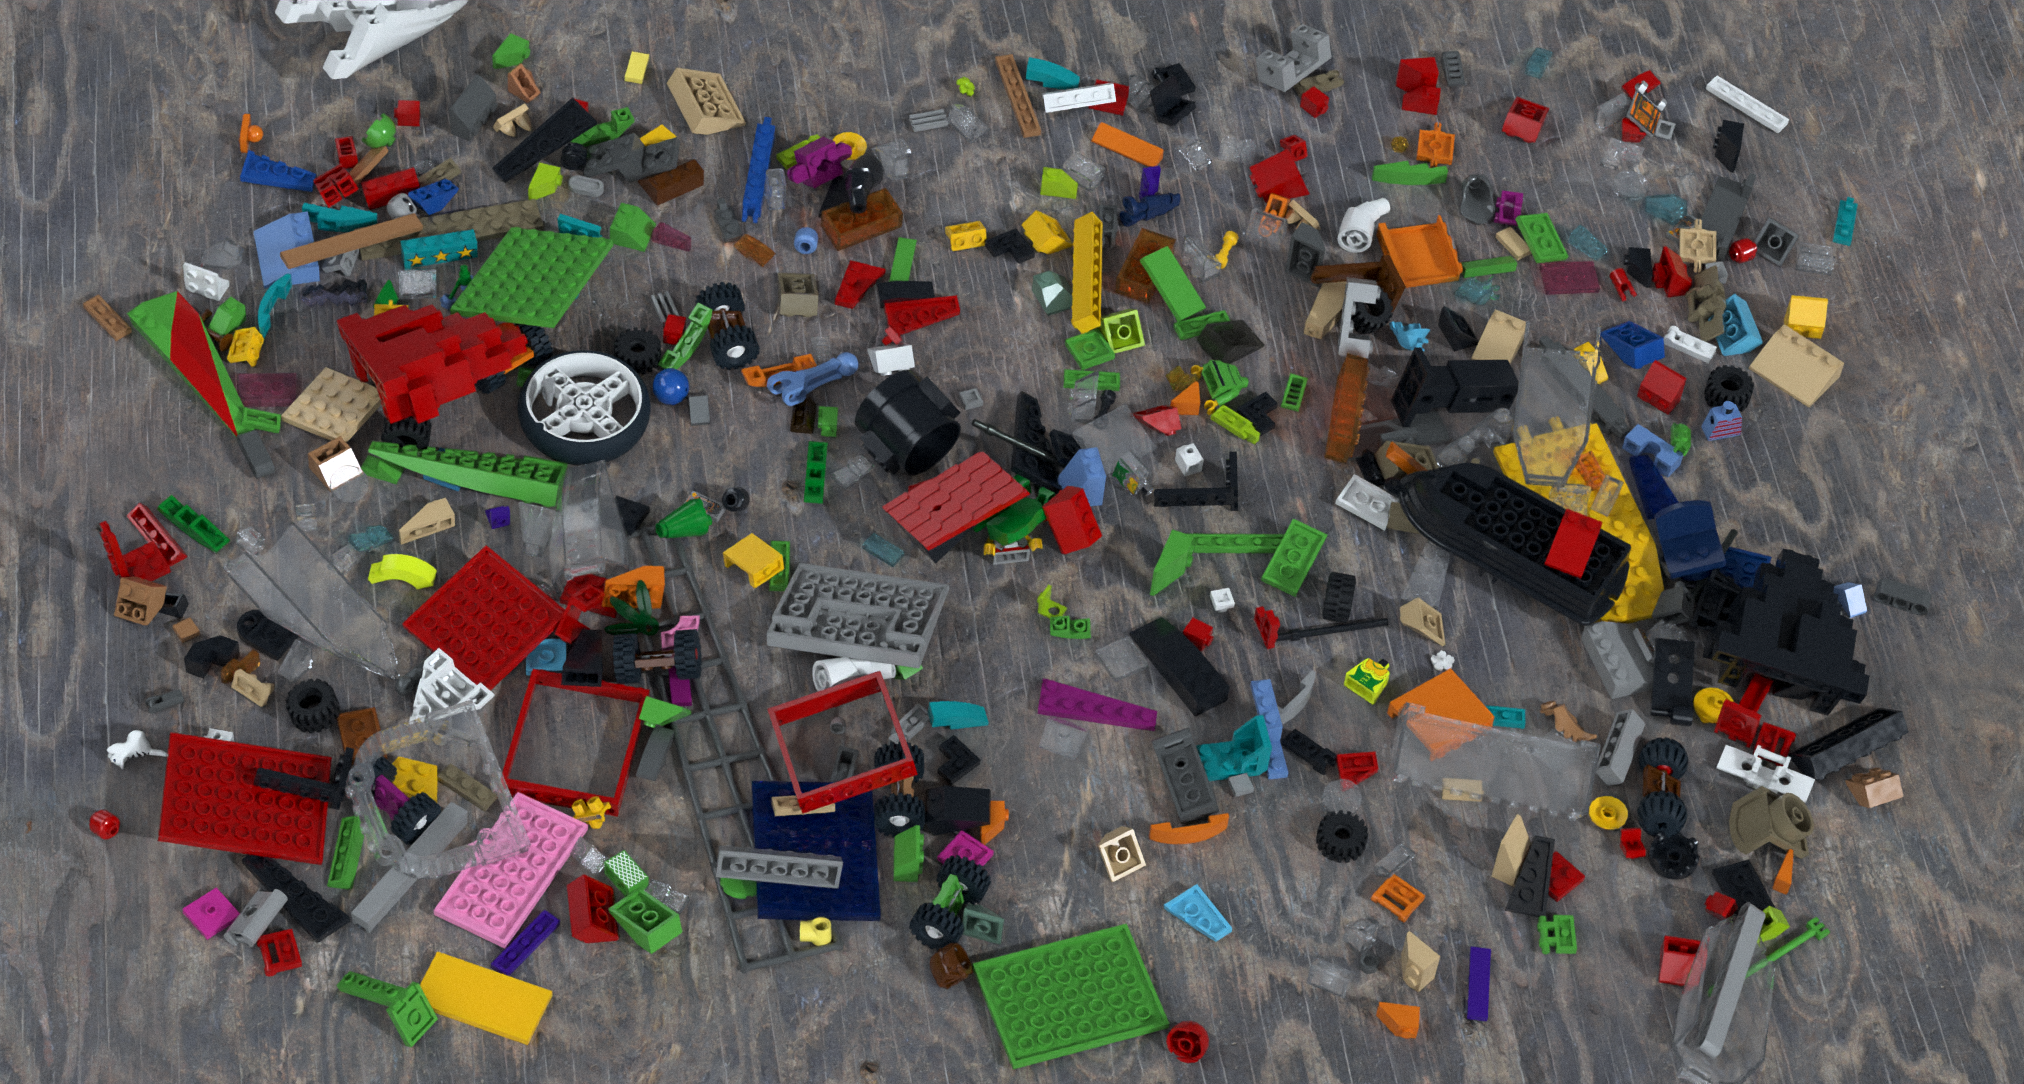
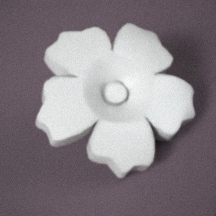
[1430,651,1455,671]

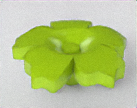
[956,77,975,97]

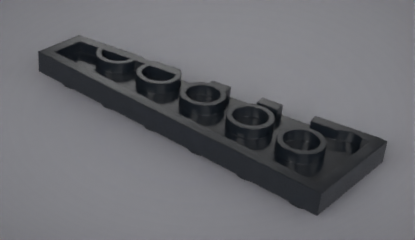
[242,855,350,943]

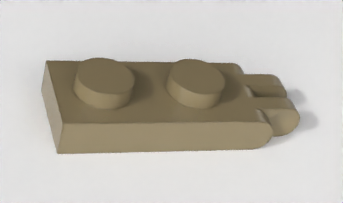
[418,158,462,188]

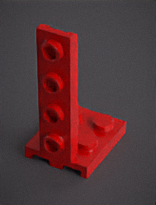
[99,521,171,582]
[1714,673,1774,748]

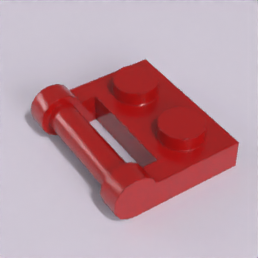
[1752,722,1796,767]
[256,928,302,977]

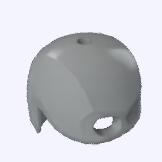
[386,193,417,219]

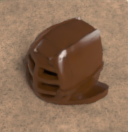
[930,943,973,990]

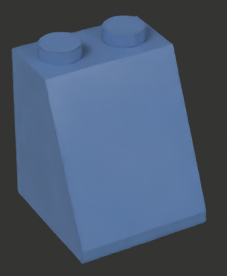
[1057,447,1106,507]

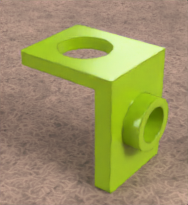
[1037,584,1067,619]

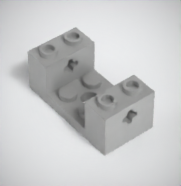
[1256,24,1331,92]
[1337,277,1381,359]

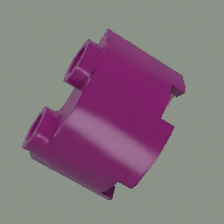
[1494,190,1523,226]

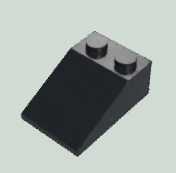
[925,786,991,836]

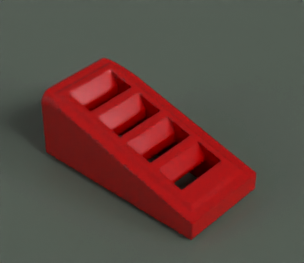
[335,136,358,169]

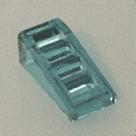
[1525,47,1553,79]
[1568,225,1608,261]

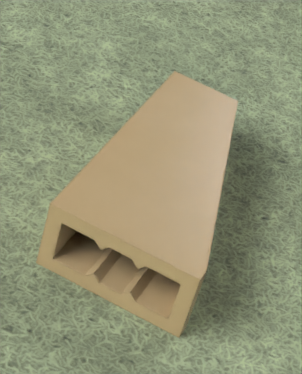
[1304,282,1346,339]

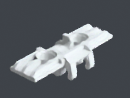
[1717,745,1815,803]

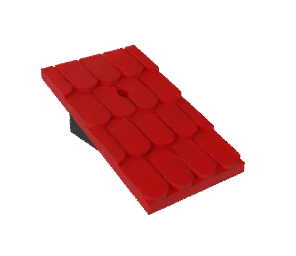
[882,451,1030,564]

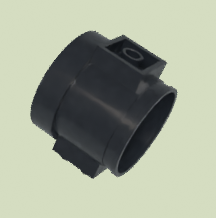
[855,370,961,476]

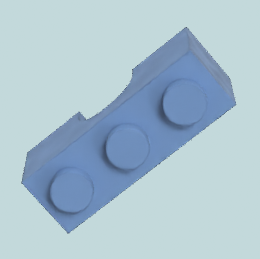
[1622,424,1683,478]

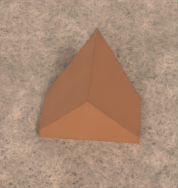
[508,63,541,103]

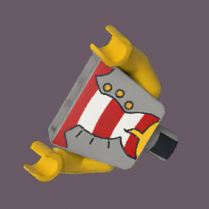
[983,535,1043,565]

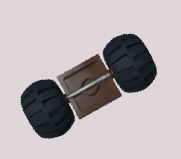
[1637,737,1688,838]

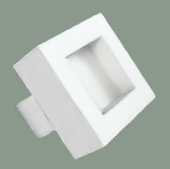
[1210,588,1235,613]

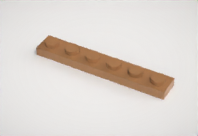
[995,54,1041,138]

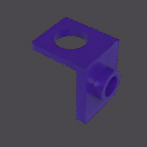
[485,506,510,529]

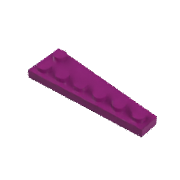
[1037,678,1157,731]

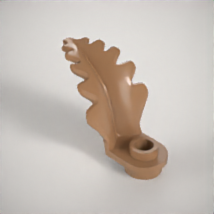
[1540,700,1597,742]

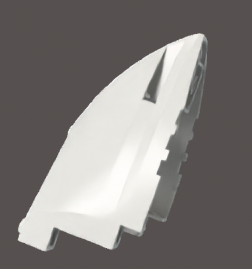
[275,0,468,79]

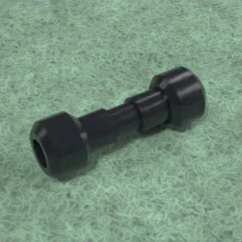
[1092,390,1116,430]

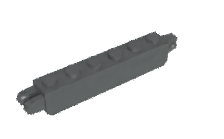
[1537,336,1631,438]

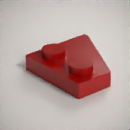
[1336,751,1379,792]

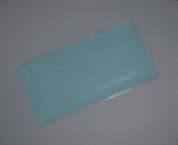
[862,533,905,567]

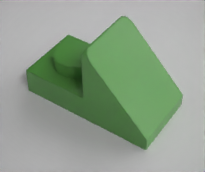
[361,455,404,484]

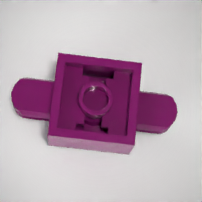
[787,137,852,188]

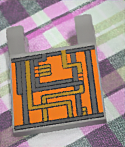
[1626,80,1667,137]

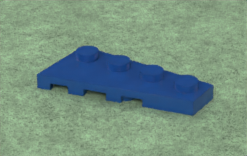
[240,150,317,192]

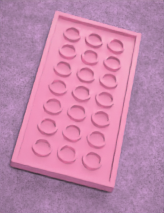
[434,792,588,949]

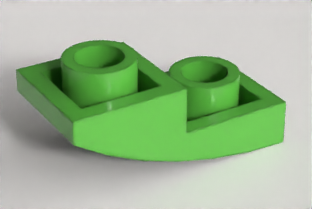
[1050,616,1091,639]

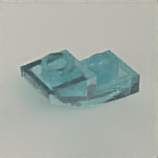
[348,525,393,552]

